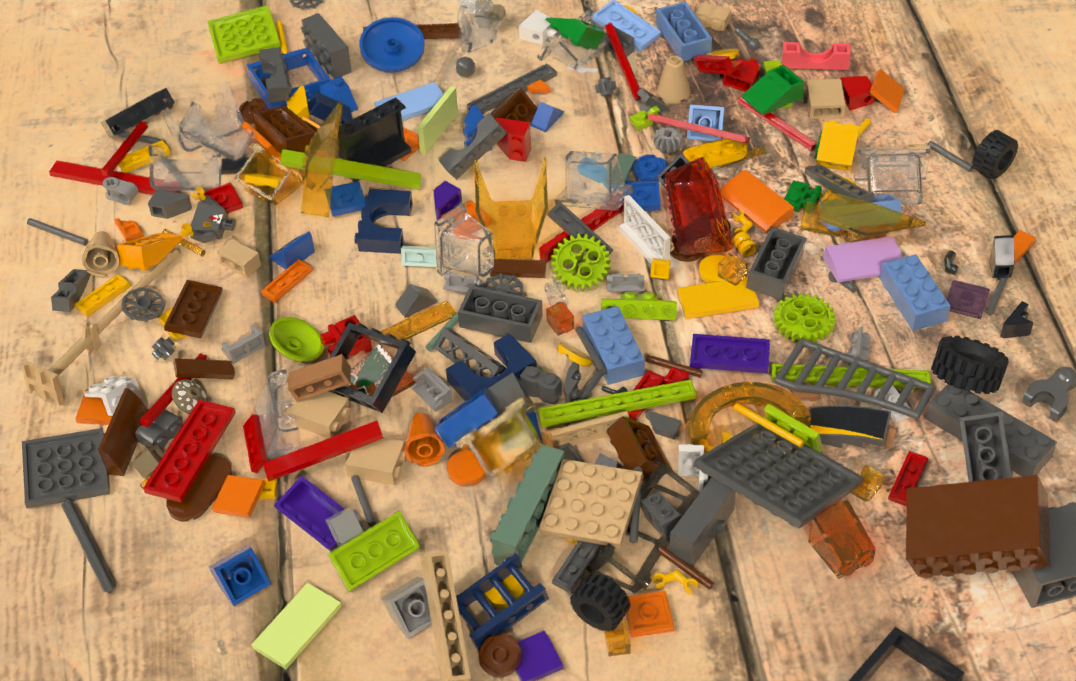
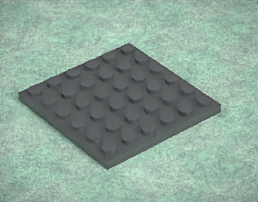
[694,423,864,529]

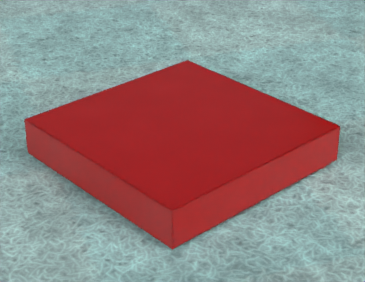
[198,182,243,213]

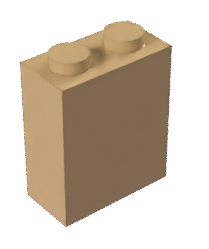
[806,79,845,119]
[287,391,351,438]
[345,438,407,485]

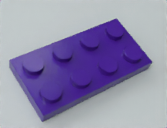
[690,334,770,374]

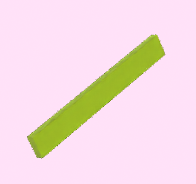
[280,149,421,190]
[771,364,931,390]
[537,380,697,428]

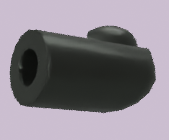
[944,250,958,275]

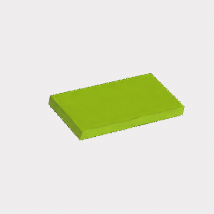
[327,511,420,591]

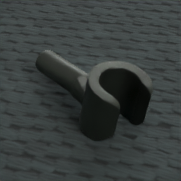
[601,386,628,394]

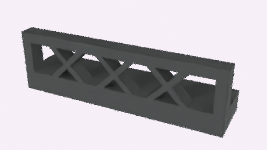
[434,328,506,377]

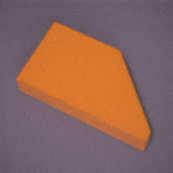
[114,218,143,242]

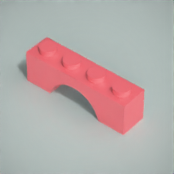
[782,42,850,70]

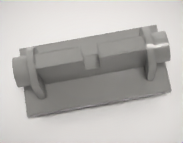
[443,272,484,294]
[607,273,644,292]
[847,326,871,366]

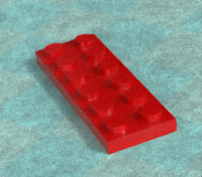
[143,400,236,503]

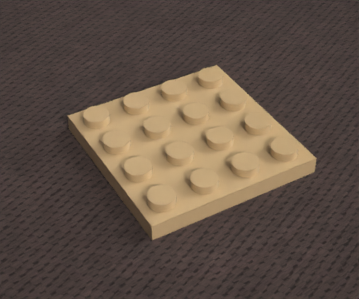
[539,459,643,548]

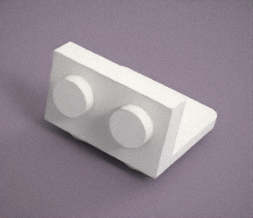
[84,376,143,416]
[678,444,708,495]

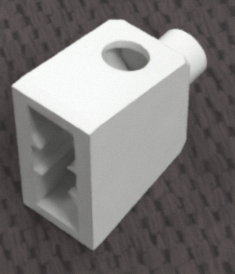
[519,10,560,45]

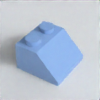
[687,105,725,141]

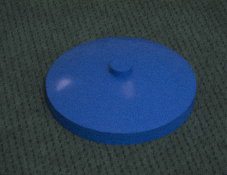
[359,17,425,73]

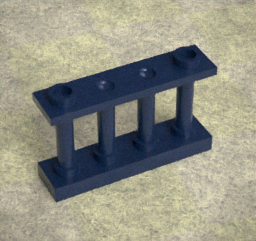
[456,554,549,651]

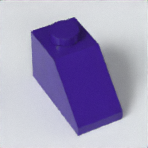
[433,181,462,222]

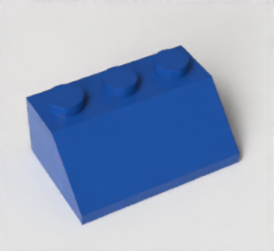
[435,387,499,448]

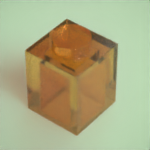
[546,302,574,336]

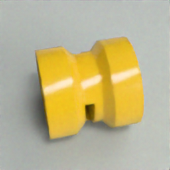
[732,232,757,257]

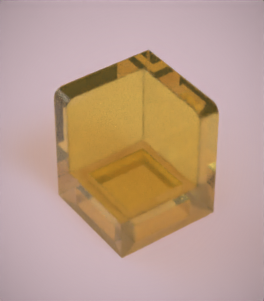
[718,253,748,286]
[851,465,884,503]
[605,620,630,657]

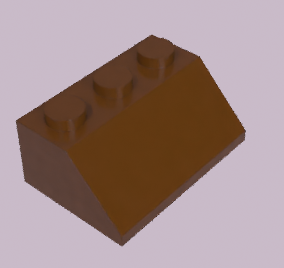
[490,88,537,125]
[607,416,672,481]

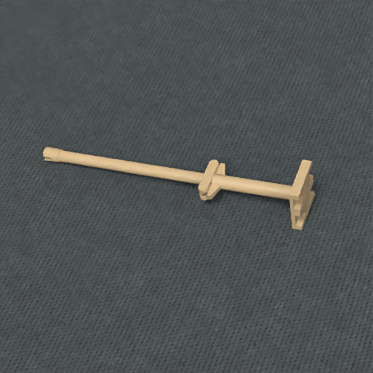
[21,249,180,406]

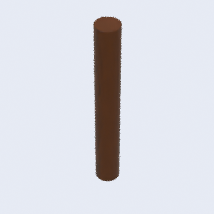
[645,355,703,378]
[657,546,714,590]

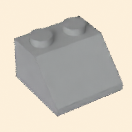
[381,576,432,638]

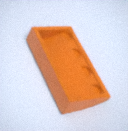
[718,169,794,233]

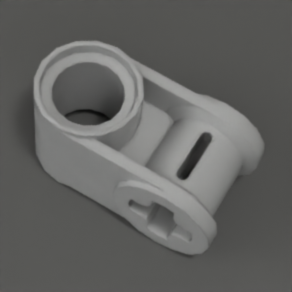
[103,177,139,205]

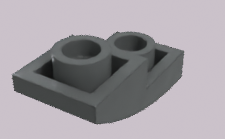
[565,362,581,403]

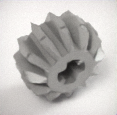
[653,126,683,154]

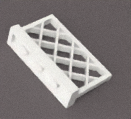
[619,195,675,268]

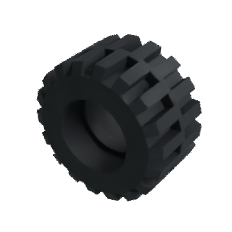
[972,130,1018,179]
[570,573,631,632]

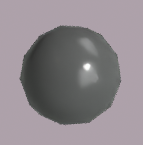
[456,57,476,78]

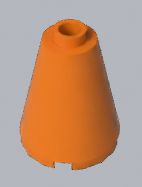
[404,413,445,467]

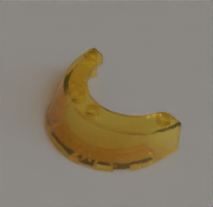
[685,381,811,445]

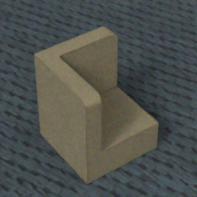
[132,444,165,478]

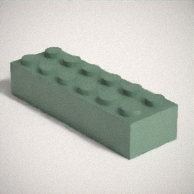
[490,444,565,565]

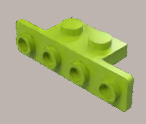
[601,291,677,320]

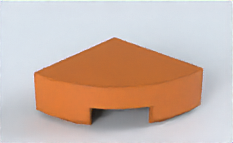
[527,79,551,94]

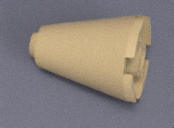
[657,56,691,104]
[82,231,120,277]

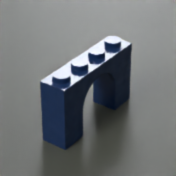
[307,92,353,158]
[354,189,413,254]
[446,333,537,401]

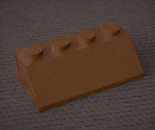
[254,106,317,153]

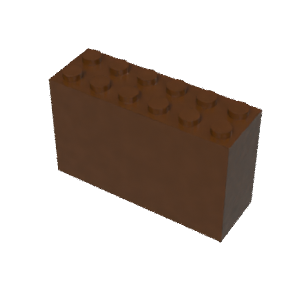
[906,475,1050,578]

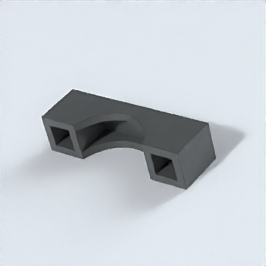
[259,47,292,103]
[439,113,507,180]

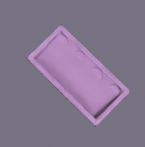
[823,236,903,283]

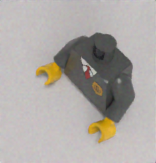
[180,187,235,243]

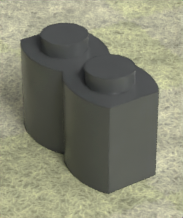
[520,366,562,404]
[135,409,183,449]

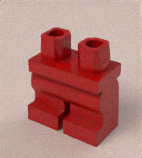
[320,315,372,359]

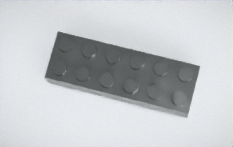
[926,384,1057,476]

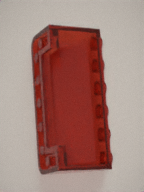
[664,156,733,256]

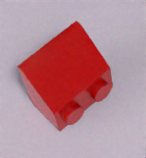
[496,118,531,162]

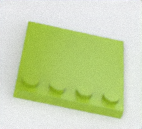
[207,5,281,64]

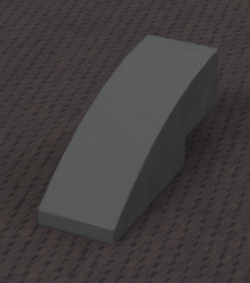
[51,269,91,312]

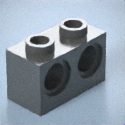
[641,491,681,542]

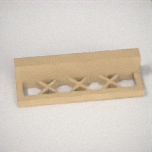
[546,411,629,449]

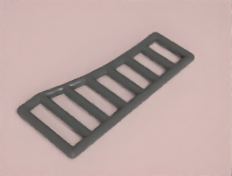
[774,339,935,419]

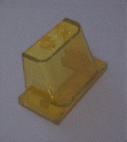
[234,141,317,206]
[455,397,542,478]

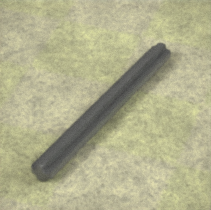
[61,499,115,594]

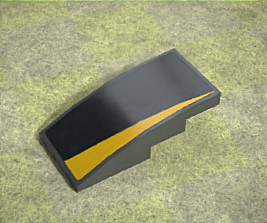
[805,405,891,448]

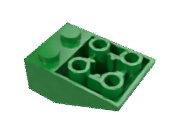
[545,18,606,50]
[742,65,805,115]

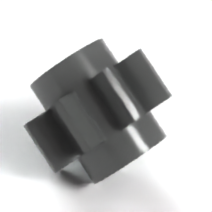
[595,77,617,97]
[152,337,175,360]

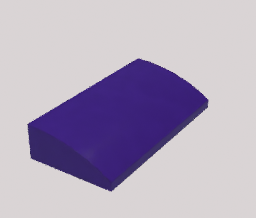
[274,476,363,552]

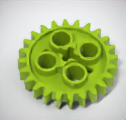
[551,234,611,292]
[773,293,836,343]

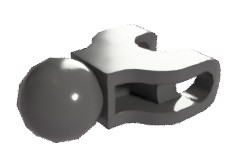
[1022,366,1076,422]

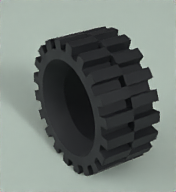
[931,336,1009,394]

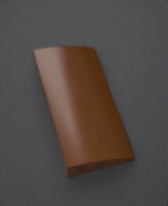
[98,388,148,476]

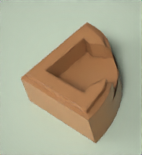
[792,382,821,401]
[884,427,896,449]

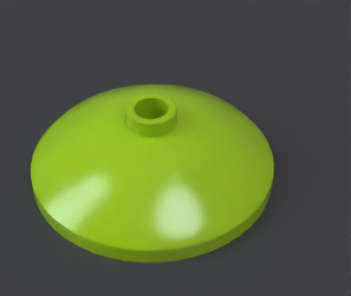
[269,317,324,363]

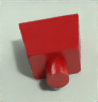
[723,58,760,92]
[840,76,874,111]

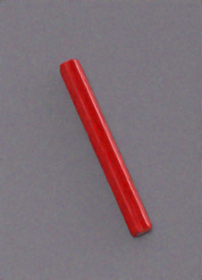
[101,121,148,176]

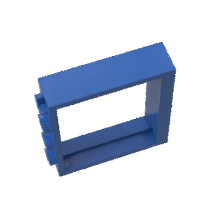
[247,47,330,109]

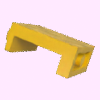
[816,120,859,172]

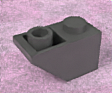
[148,189,192,219]

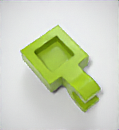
[629,106,660,131]

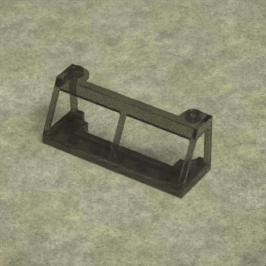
[587,463,700,593]

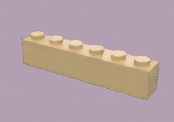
[421,551,471,681]

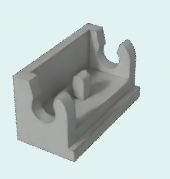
[221,325,266,364]
[412,366,453,412]

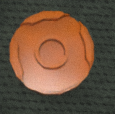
[447,450,487,486]

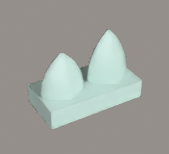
[401,246,439,267]

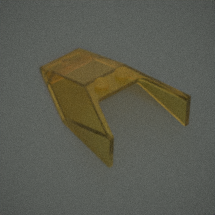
[301,102,343,217]
[474,157,548,260]
[800,190,926,243]

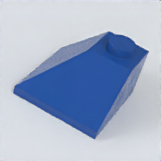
[319,76,358,112]

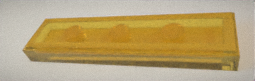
[381,301,456,340]

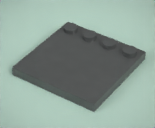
[22,428,110,509]

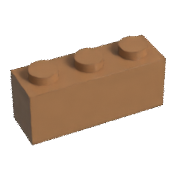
[288,354,351,401]

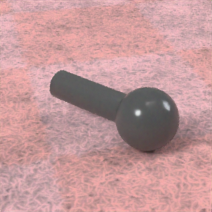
[734,27,760,50]
[828,271,857,293]

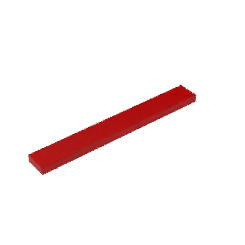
[49,160,182,195]

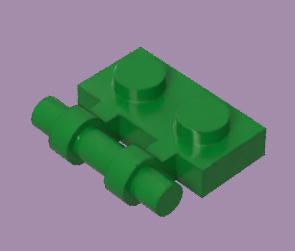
[784,180,822,214]

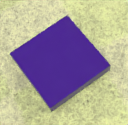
[515,630,564,681]

